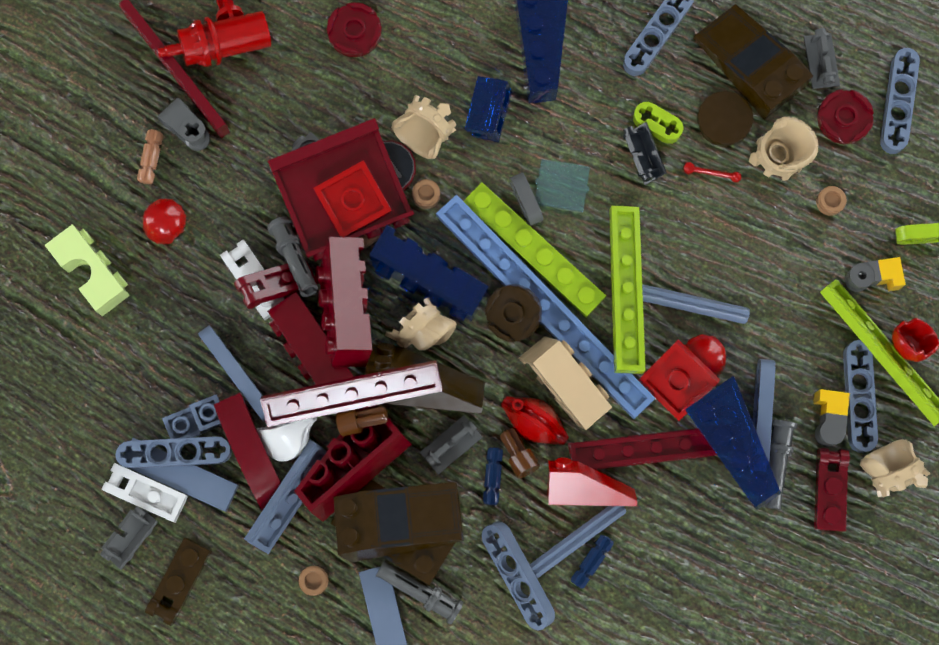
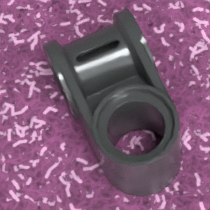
[157,98,210,151]

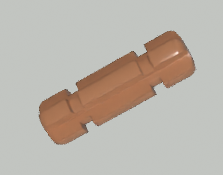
[137,129,163,184]

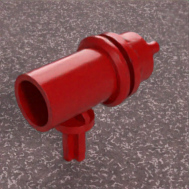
[157,0,271,67]

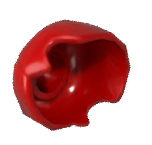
[143,198,186,244]
[891,318,939,362]
[685,334,726,377]

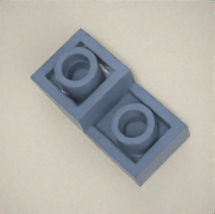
[162,394,221,439]

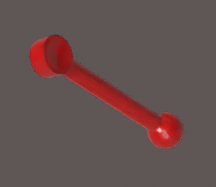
[683,162,742,182]

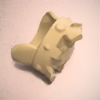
[391,95,456,159]
[749,116,819,181]
[385,297,457,351]
[860,439,930,497]

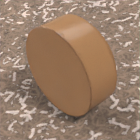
[412,179,440,209]
[816,186,847,216]
[299,566,329,596]

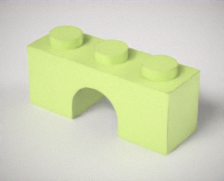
[45,224,130,316]

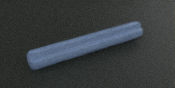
[642,284,750,324]
[529,506,626,578]

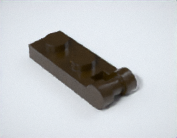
[145,538,212,626]

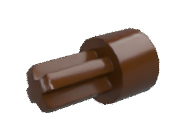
[336,406,388,436]
[500,428,540,479]

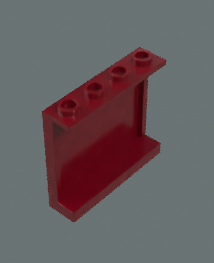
[268,118,414,261]

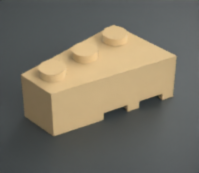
[519,336,612,430]

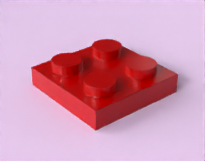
[313,160,392,237]
[638,339,720,421]

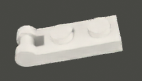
[220,239,284,320]
[101,463,188,523]

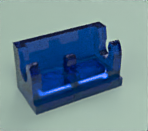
[465,76,512,143]

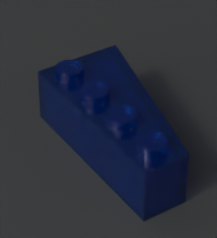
[514,0,568,104]
[370,225,489,321]
[685,376,782,510]

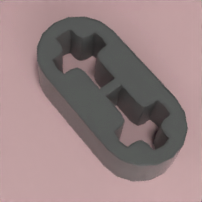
[509,172,543,226]

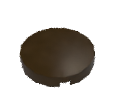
[697,91,754,147]
[485,285,542,342]

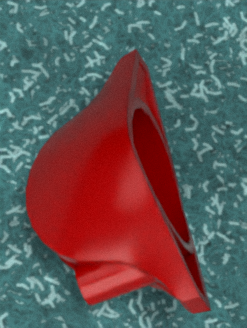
[501,396,569,445]

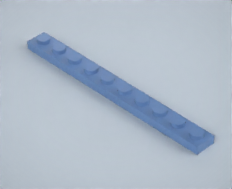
[436,195,655,419]

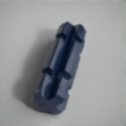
[483,447,503,505]
[571,534,614,589]

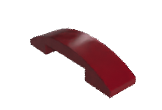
[213,392,282,510]

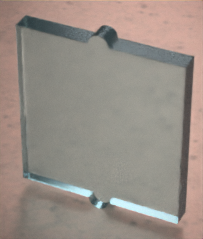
[535,159,590,212]

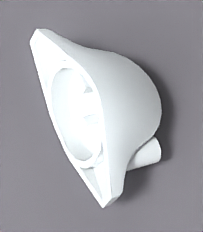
[256,417,317,461]

